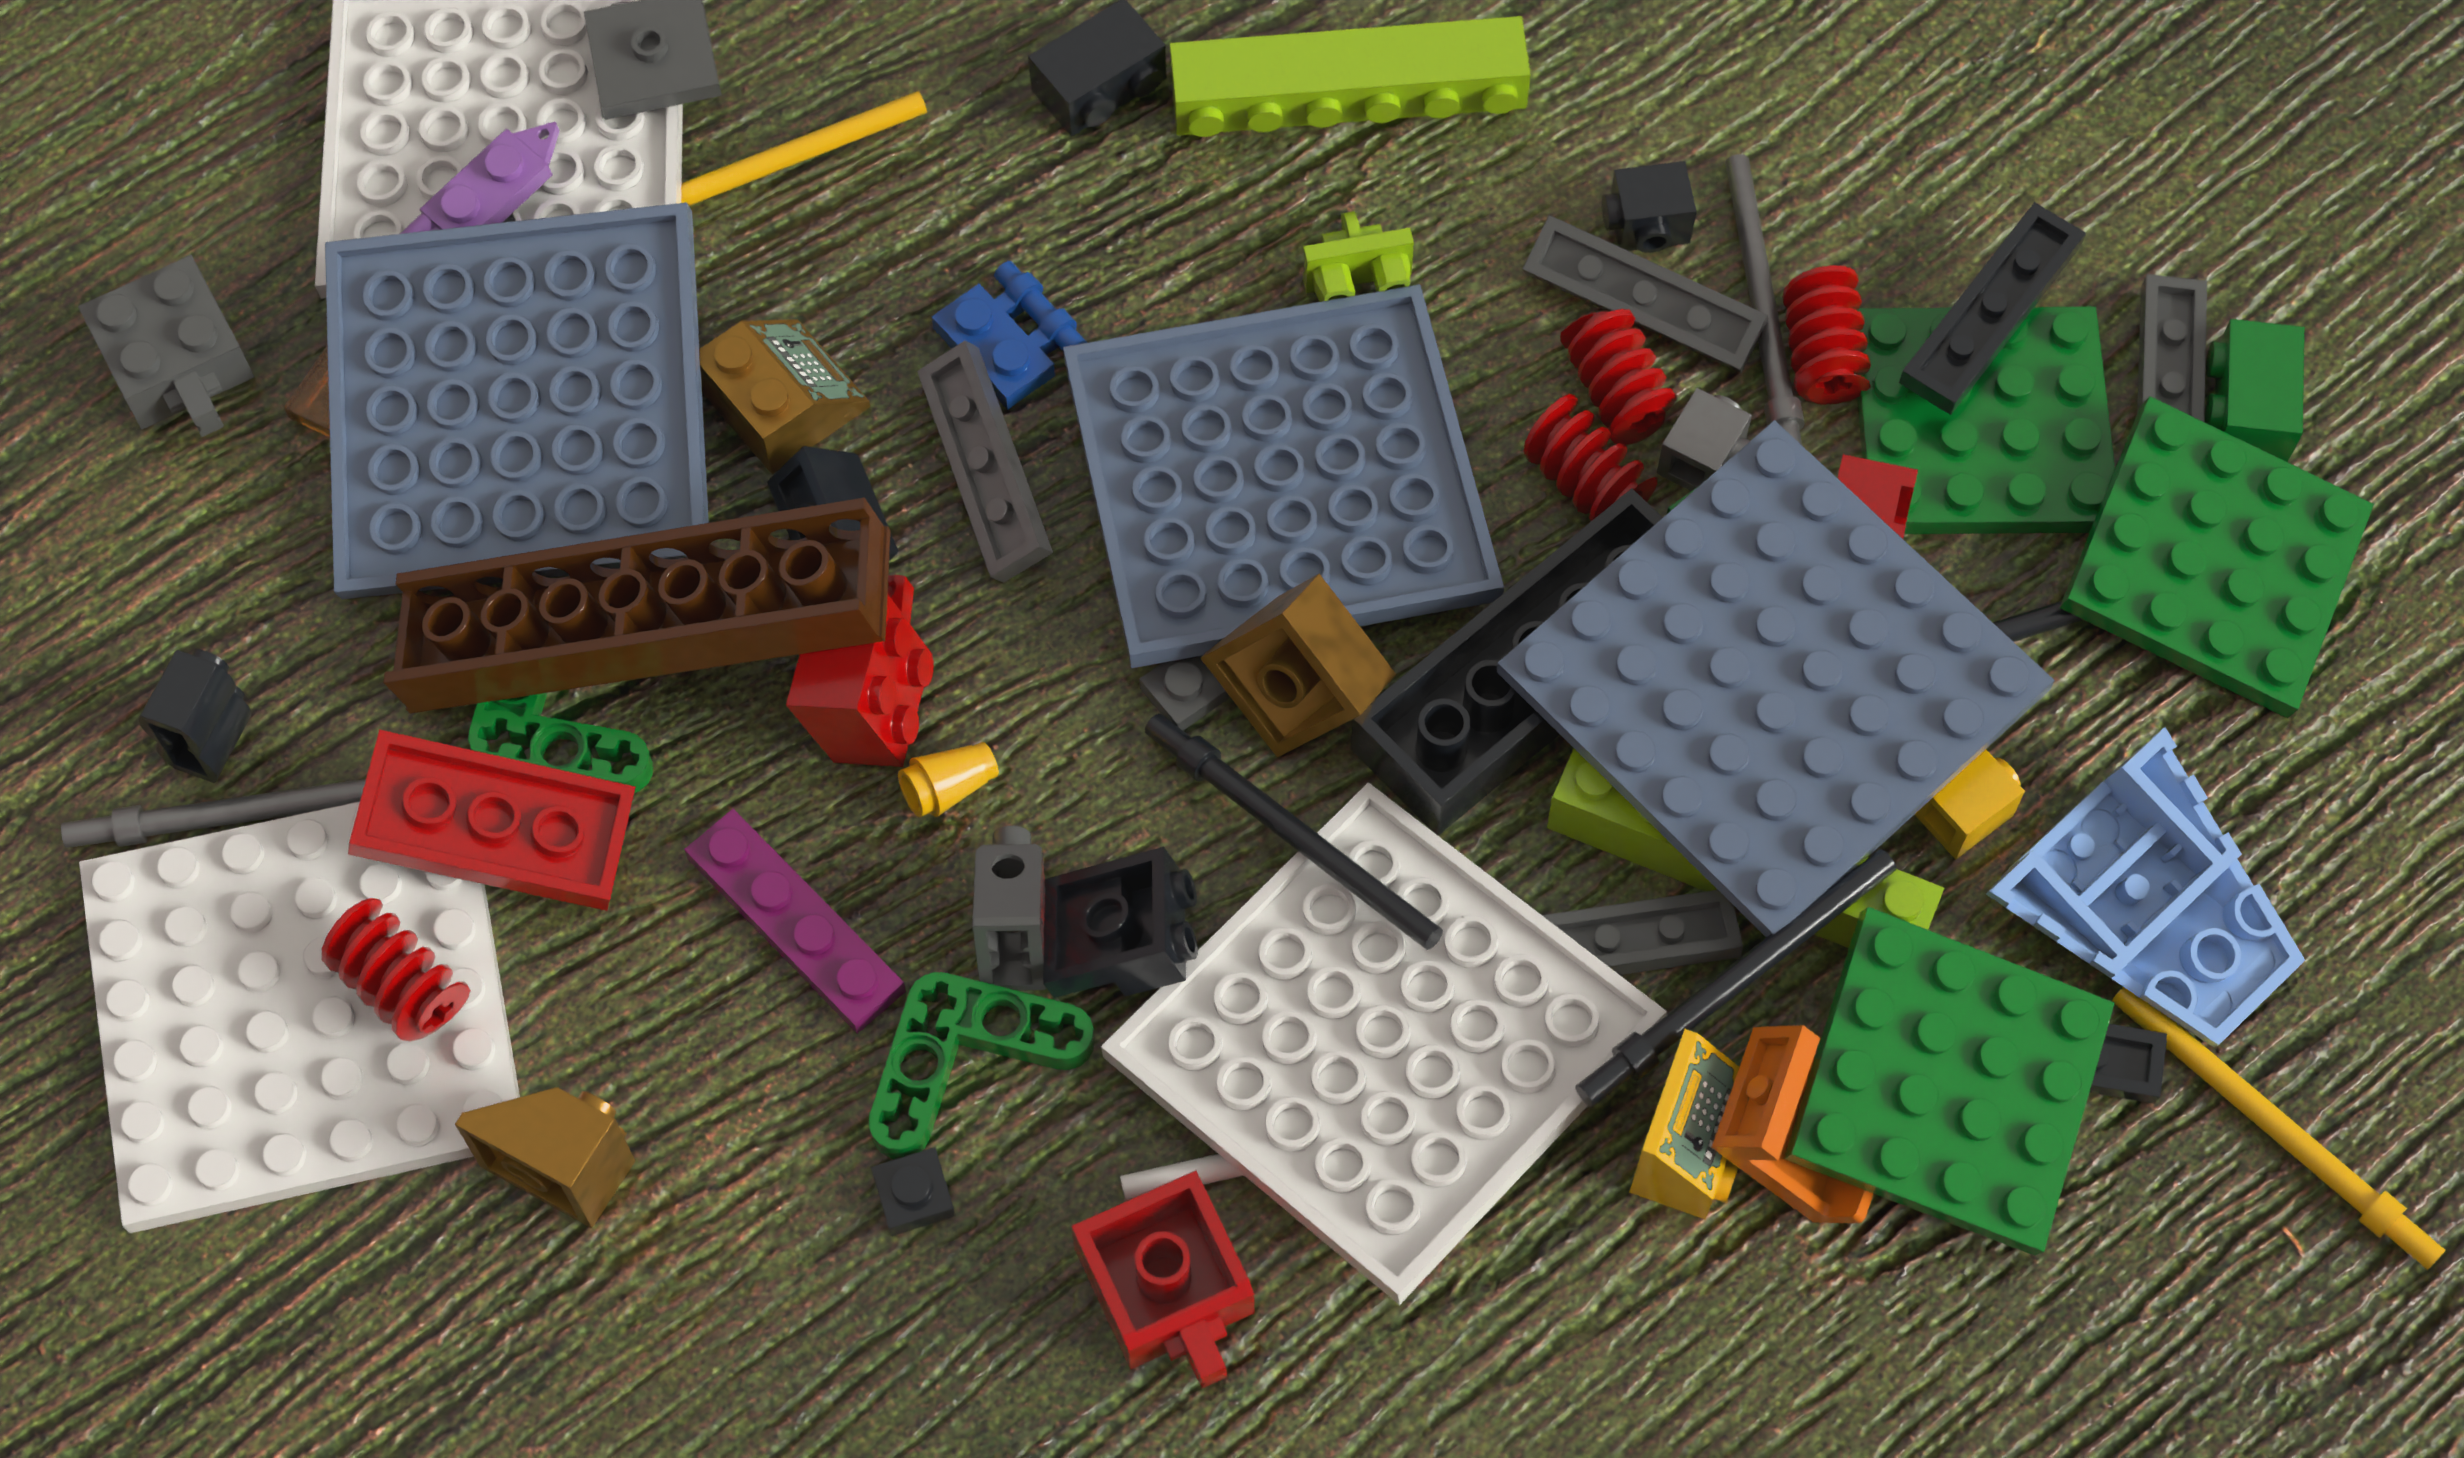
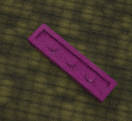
[684,809,906,1034]

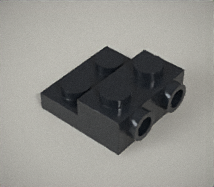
[1043,847,1198,998]

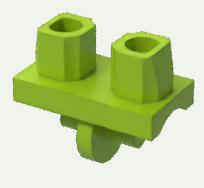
[1303,211,1414,302]

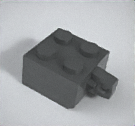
[78,255,254,437]

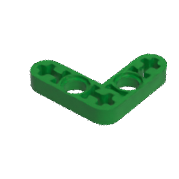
[468,693,653,793]
[869,972,1095,1159]

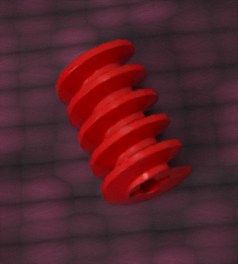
[1782,265,1871,405]
[1560,309,1677,445]
[1523,394,1658,521]
[321,898,471,1042]

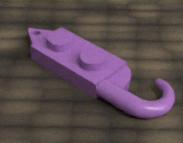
[400,122,560,234]

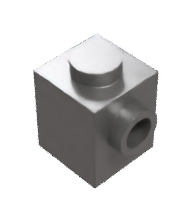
[1656,388,1752,491]

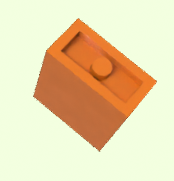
[1711,1025,1873,1223]

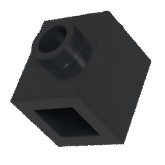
[1602,161,1697,253]

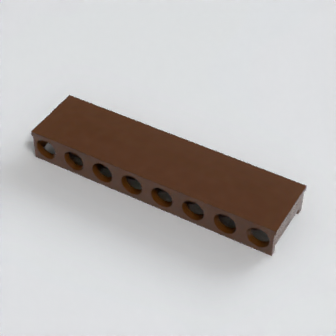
[383,497,891,714]

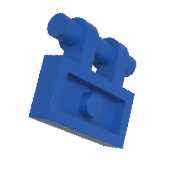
[932,261,1087,410]

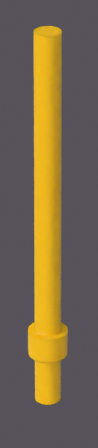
[681,91,927,206]
[2112,987,2446,1270]

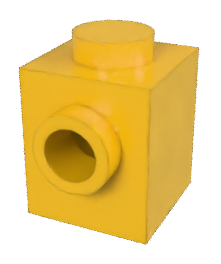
[1914,749,2025,859]

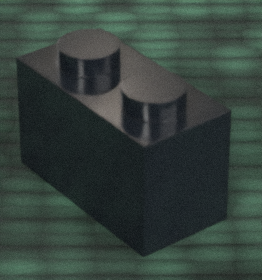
[1028,0,1167,137]

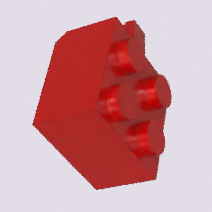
[786,574,934,767]
[1071,1170,1254,1389]

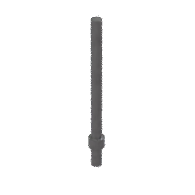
[1725,154,1805,445]
[61,779,366,848]

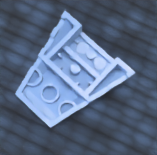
[1986,727,2305,1047]

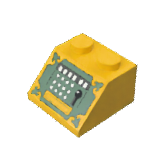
[1629,1029,1739,1220]

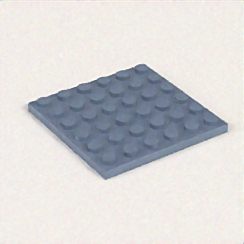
[325,202,709,599]
[1063,284,1504,668]
[1497,420,2055,937]

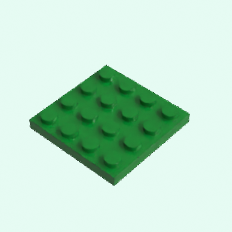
[1857,306,2115,534]
[2059,396,2374,718]
[1784,907,2115,1256]

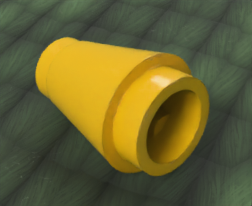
[898,742,999,817]

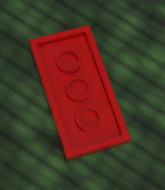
[348,729,636,911]

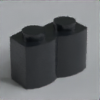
[138,649,252,783]

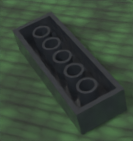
[1351,488,1663,836]

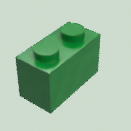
[2204,319,2305,462]

